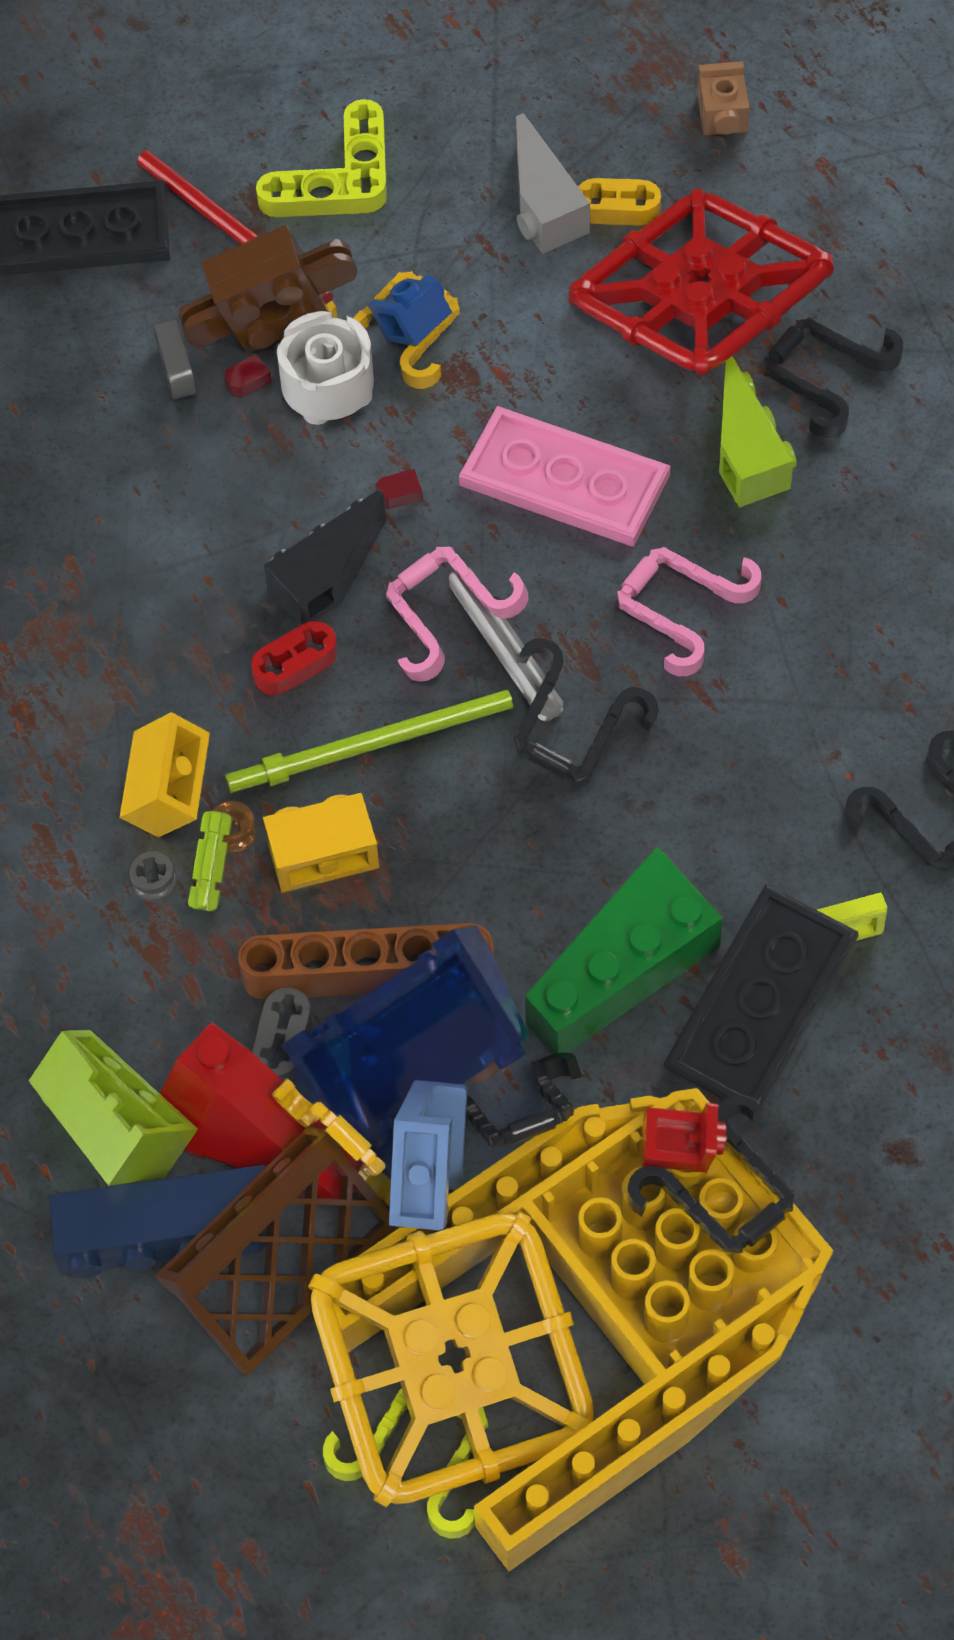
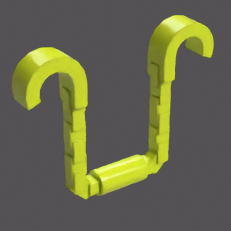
[323,1389,488,1539]

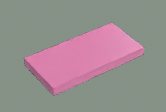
[459,406,671,547]

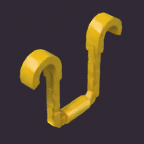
[327,271,460,389]
[272,1078,391,1207]

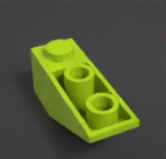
[719,356,797,508]

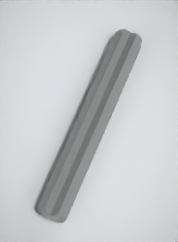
[449,567,563,722]

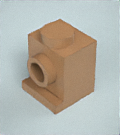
[697,61,750,136]

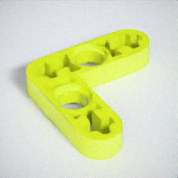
[256,99,387,217]

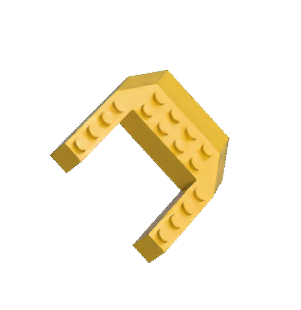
[333,1088,833,1572]

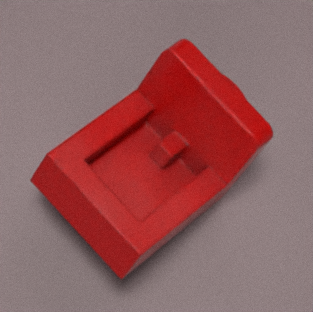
[642,1103,726,1173]

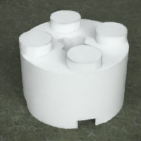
[277,311,374,425]

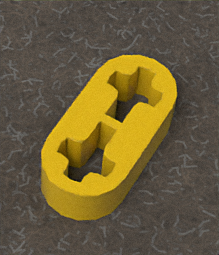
[578,178,661,226]

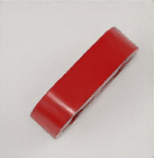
[251,621,337,695]

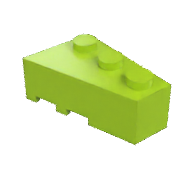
[29,1030,198,1186]

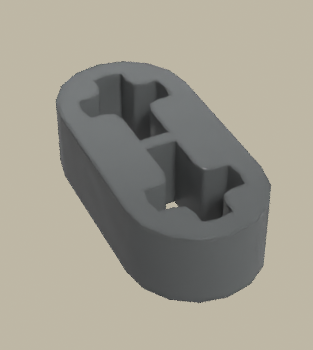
[153,318,196,400]
[252,987,312,1082]

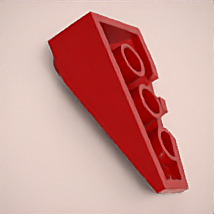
[160,1022,364,1207]

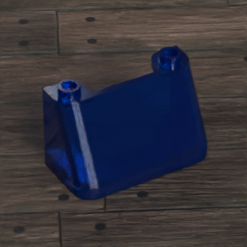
[282,926,530,1153]

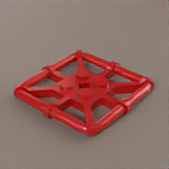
[568,188,834,376]

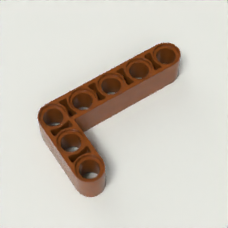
[238,923,500,1082]

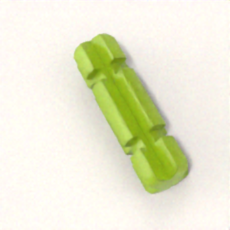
[188,811,232,912]

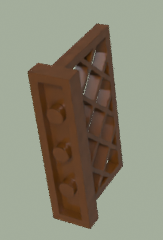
[155,1126,397,1376]

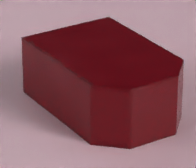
[224,354,272,398]
[376,469,423,509]

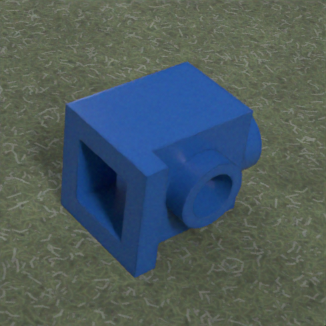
[367,275,452,346]

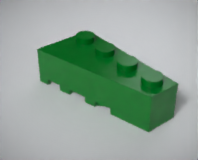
[525,846,723,1054]

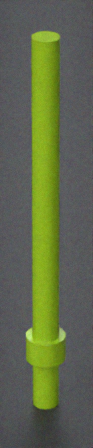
[224,690,513,794]

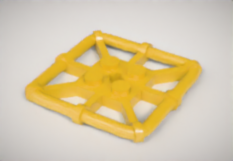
[308,1211,595,1507]

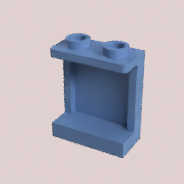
[389,1080,468,1231]

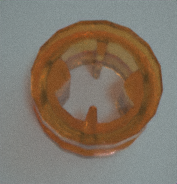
[213,801,256,853]

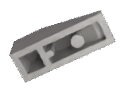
[516,113,590,254]

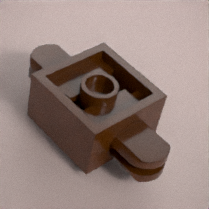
[179,225,357,354]

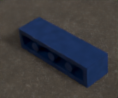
[49,1165,268,1278]

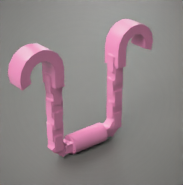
[386,546,528,682]
[617,547,761,676]

